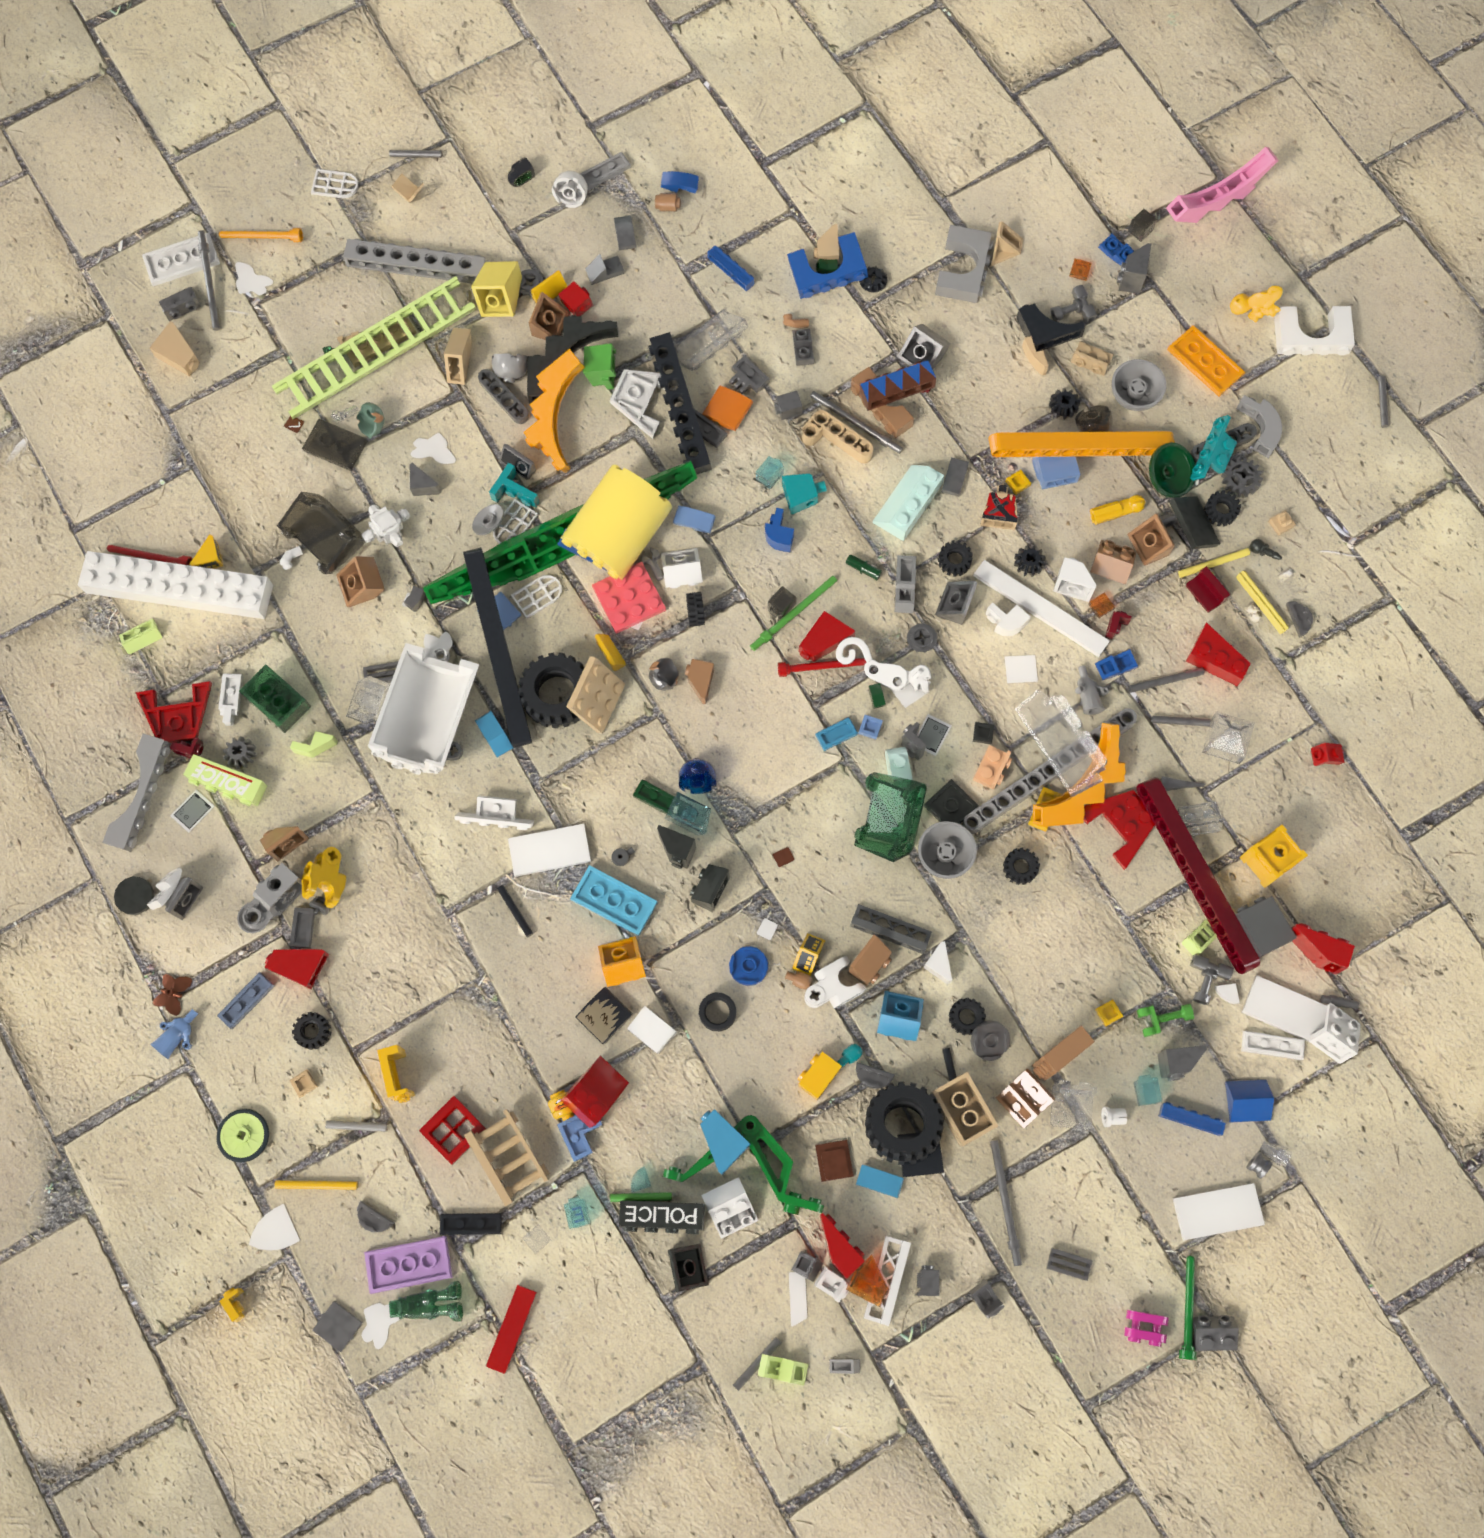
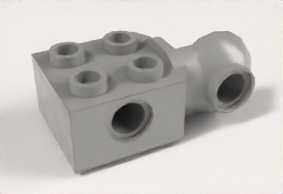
[237,863,302,933]

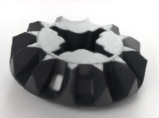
[859,266,887,293]

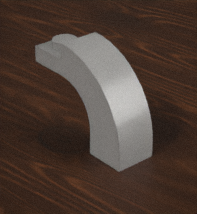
[1236,395,1282,458]

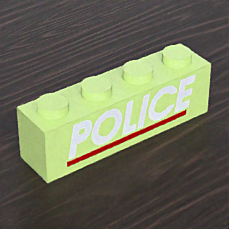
[183,754,267,807]

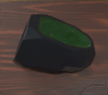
[507,157,535,187]

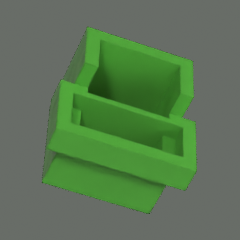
[583,343,616,390]

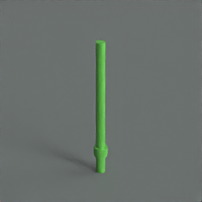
[750,576,837,651]

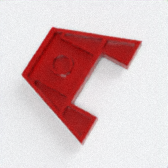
[135,681,212,743]
[1084,790,1155,870]

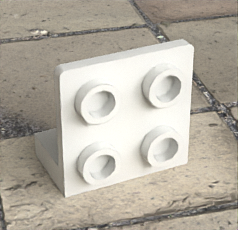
[1309,1003,1361,1064]

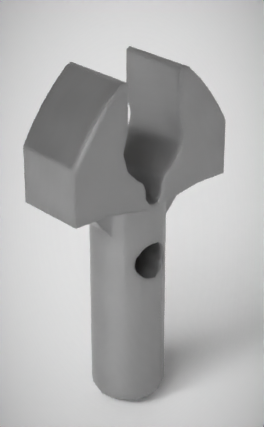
[641,547,664,581]

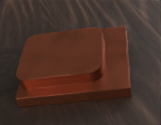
[815,1140,854,1182]

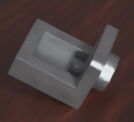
[969,1280,1004,1319]

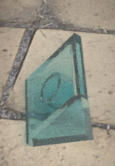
[664,792,711,836]

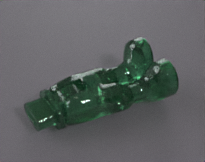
[389,1281,463,1322]

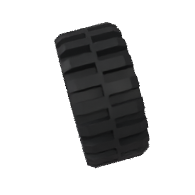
[518,652,584,728]
[865,1082,944,1165]

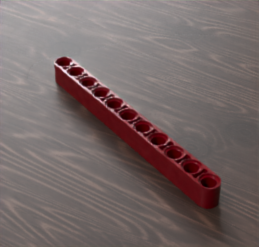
[1136,777,1260,974]

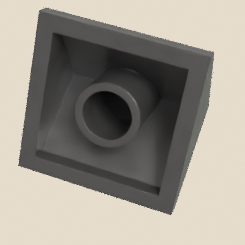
[935,581,977,625]

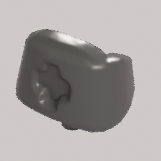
[309,896,330,915]

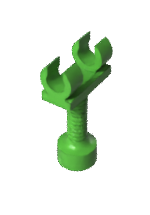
[1137,1004,1194,1037]

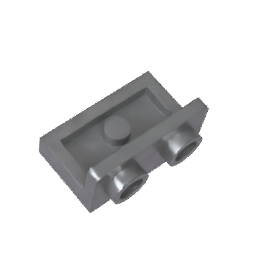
[901,722,926,760]
[1193,1315,1239,1351]

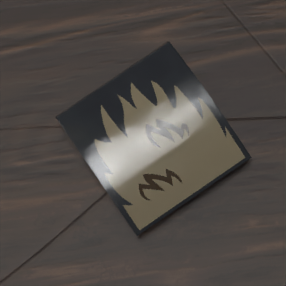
[575,987,633,1045]

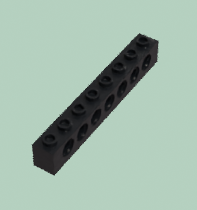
[648,332,712,475]

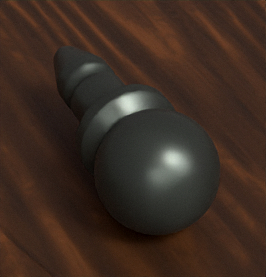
[1250,539,1282,560]

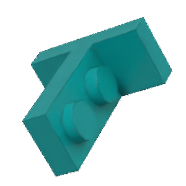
[489,463,540,508]

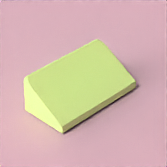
[119,619,162,654]

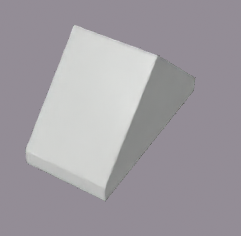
[924,941,952,984]

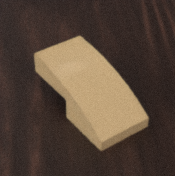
[1022,336,1048,376]

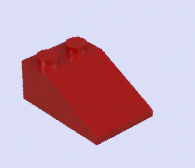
[561,1055,629,1128]

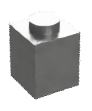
[774,391,802,420]

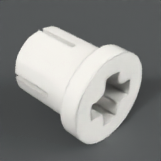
[1101,1107,1127,1127]

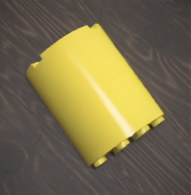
[561,465,672,580]

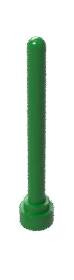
[1179,1255,1196,1360]

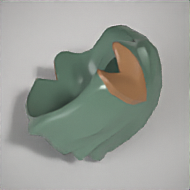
[356,402,385,439]

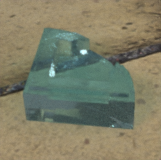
[631,1166,651,1193]

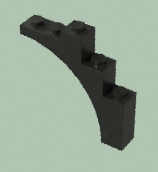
[527,315,618,404]

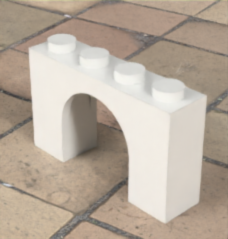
[1274,306,1355,355]

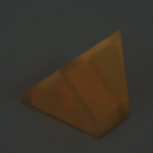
[846,1254,889,1307]

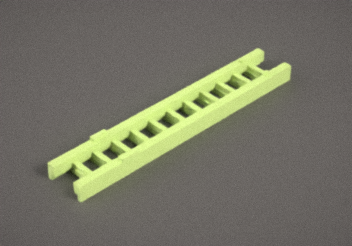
[272,276,476,419]

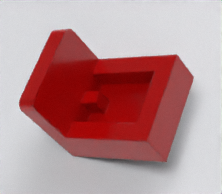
[1311,743,1345,766]

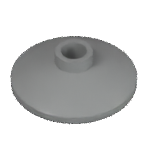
[472,504,504,535]

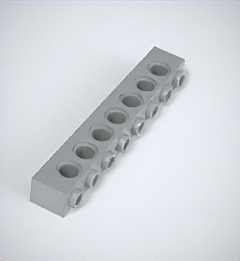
[343,239,486,284]

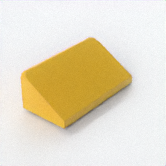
[531,270,567,303]
[595,634,626,671]

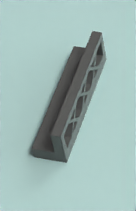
[850,904,932,955]

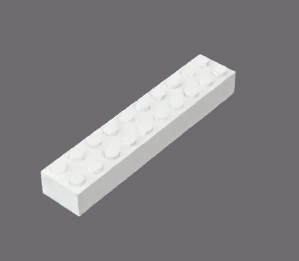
[78,551,273,619]

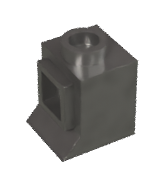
[915,1265,939,1296]

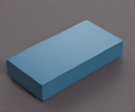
[815,717,858,751]

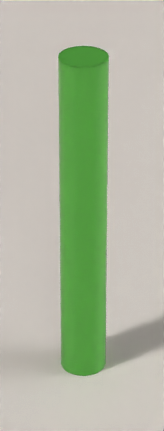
[610,1192,672,1202]

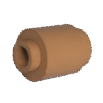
[655,193,681,212]

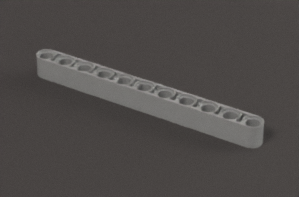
[962,709,1137,834]

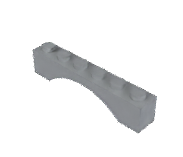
[102,734,171,852]

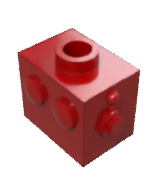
[558,281,593,316]

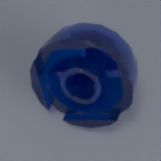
[678,758,717,794]

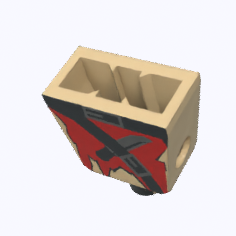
[980,485,1018,530]

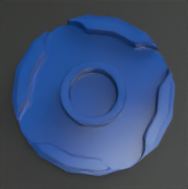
[729,946,768,986]

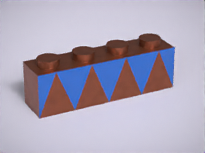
[859,360,936,411]

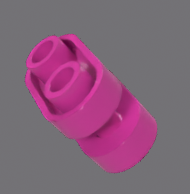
[1124,1310,1169,1347]

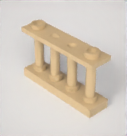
[464,1109,550,1207]

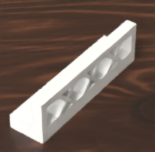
[864,1236,911,1326]

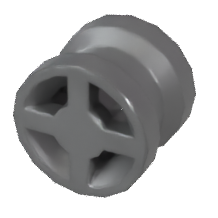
[1246,1152,1273,1179]

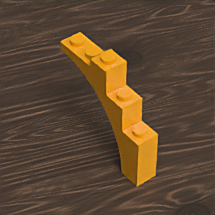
[523,349,585,473]
[1033,723,1126,827]

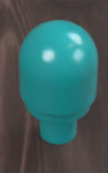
[837,1044,862,1068]

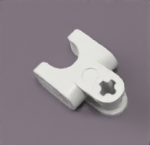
[804,956,866,1009]

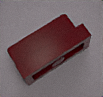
[1185,566,1230,613]

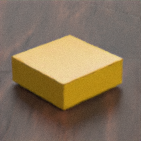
[1005,469,1031,495]
[1095,999,1124,1027]

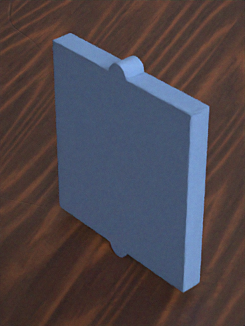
[477,592,522,630]

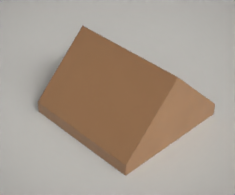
[529,292,569,340]
[1127,514,1175,566]

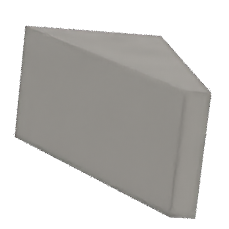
[829,1359,860,1374]

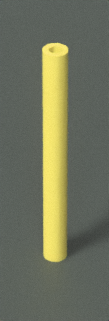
[1178,548,1250,578]

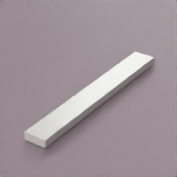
[973,560,1110,657]

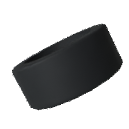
[699,992,736,1032]

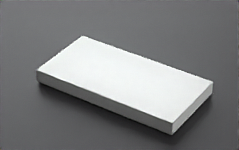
[142,232,220,287]
[508,824,591,877]
[1241,976,1327,1042]
[1173,1183,1265,1240]

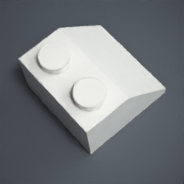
[661,548,703,588]
[1053,557,1096,602]

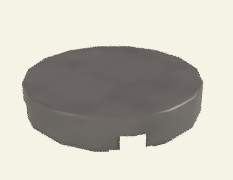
[970,1020,1010,1061]

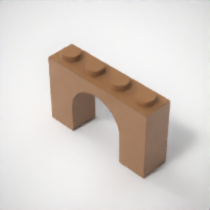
[1031,1026,1095,1082]

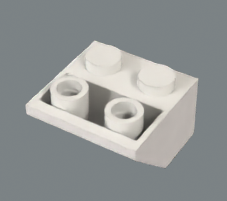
[702,1177,758,1239]

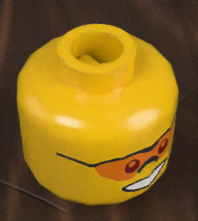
[548,1089,574,1121]

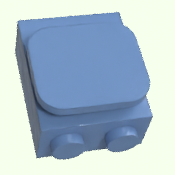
[1032,457,1081,490]

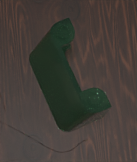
[854,772,927,862]

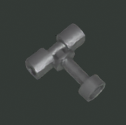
[1050,285,1097,323]
[1190,954,1234,1005]

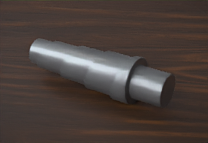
[1320,995,1359,1008]

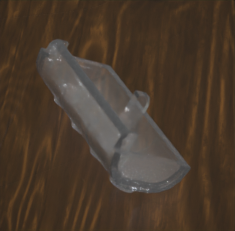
[675,309,748,371]

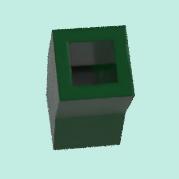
[816,259,838,274]
[868,683,886,709]

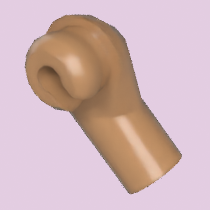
[783,314,809,328]

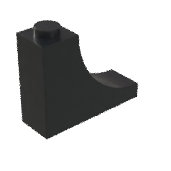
[1016,304,1085,352]

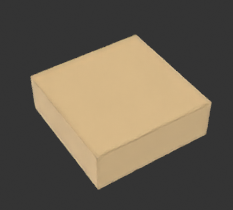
[289,1069,318,1098]

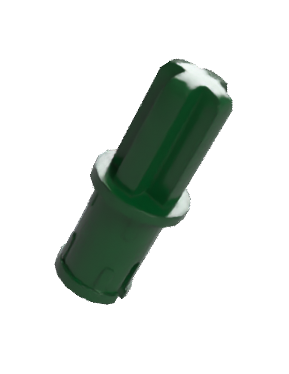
[846,555,882,581]

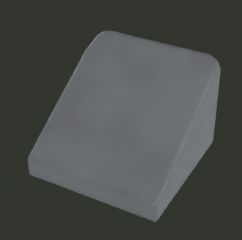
[1159,513,1176,528]
[791,1251,823,1282]

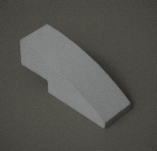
[894,555,916,613]

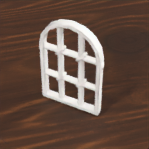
[311,169,358,198]
[493,499,539,544]
[511,575,562,619]

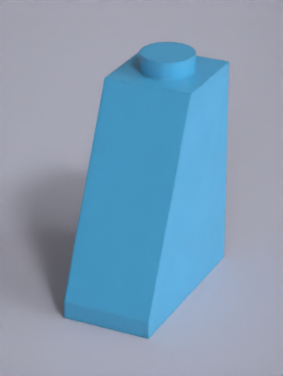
[700,1109,750,1175]

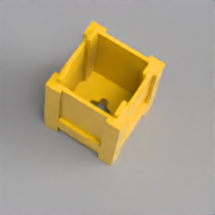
[1239,824,1308,888]

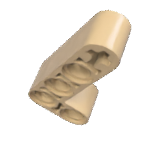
[802,410,873,464]

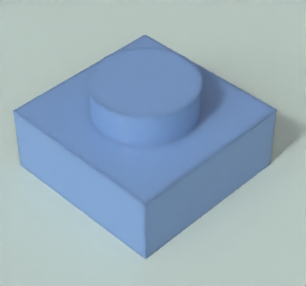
[858,715,883,740]

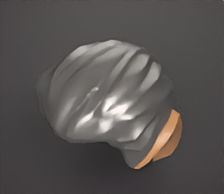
[649,658,679,691]

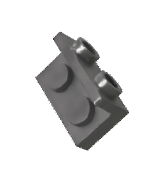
[159,286,201,321]

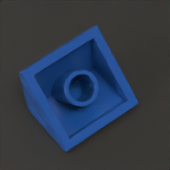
[1225,1080,1274,1123]

